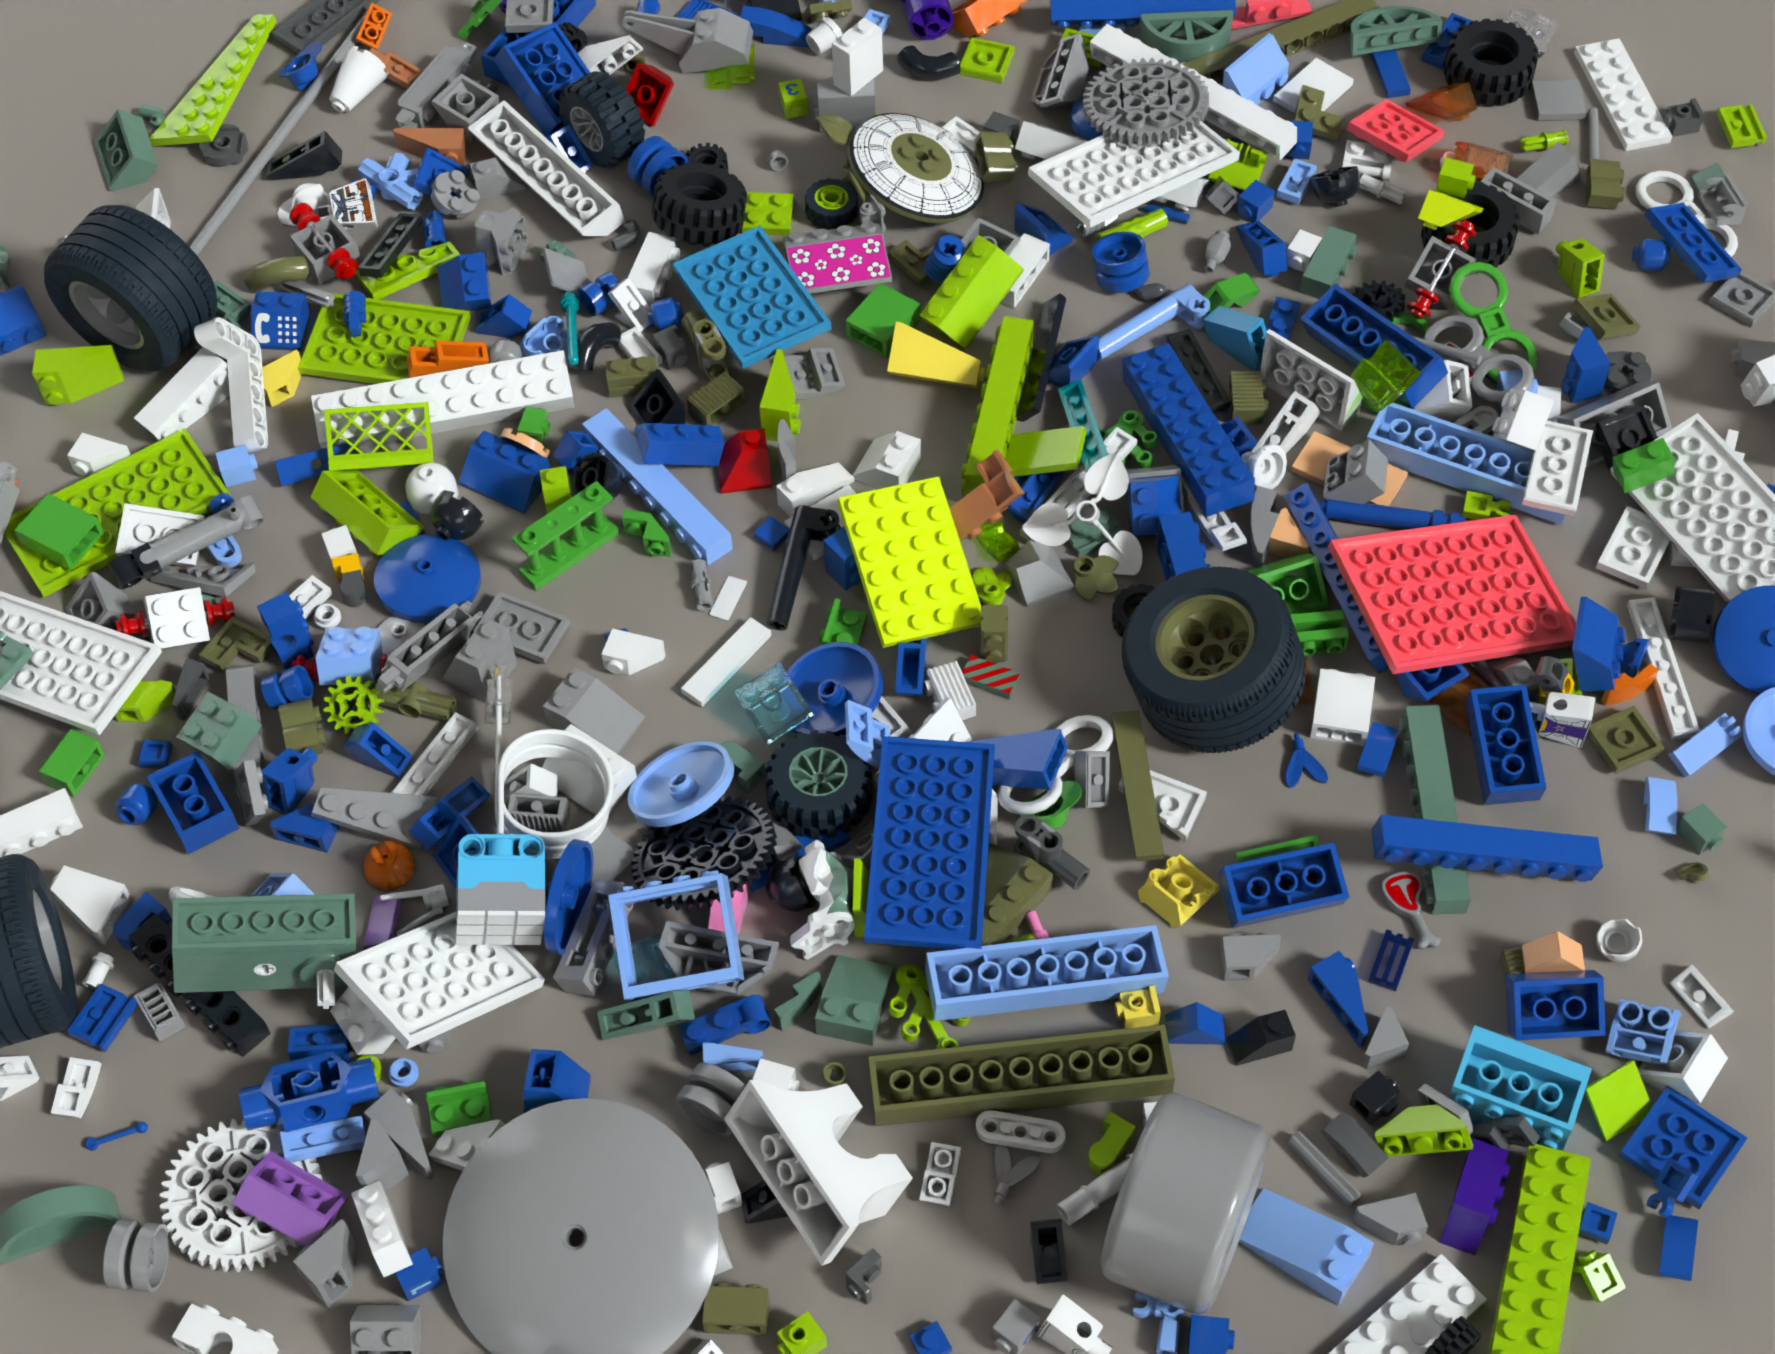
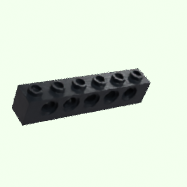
[129,914,271,1057]

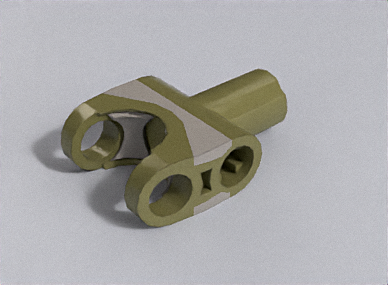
[681,310,729,382]

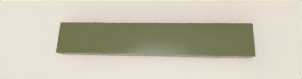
[1111,710,1164,861]

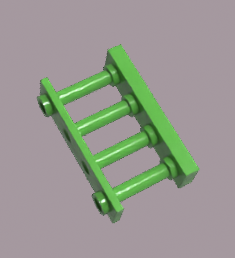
[512,481,619,591]

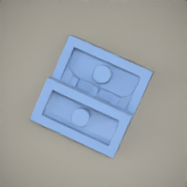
[845,700,890,770]

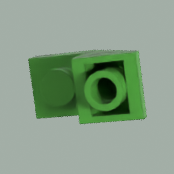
[1203,272,1261,314]
[622,509,672,557]

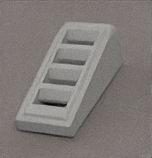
[134,981,186,1042]

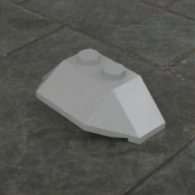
[1030,33,1089,108]
[659,921,779,996]

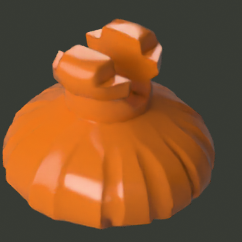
[363,841,416,890]

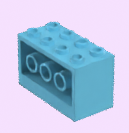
[1448,1025,1592,1151]

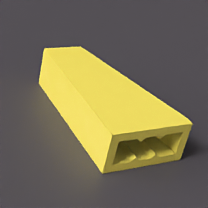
[887,322,986,389]

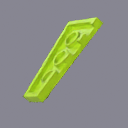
[355,242,460,299]

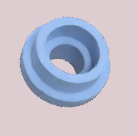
[389,1058,419,1087]

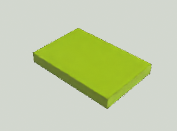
[1005,426,1087,477]

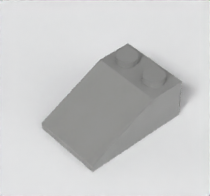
[543,666,645,754]

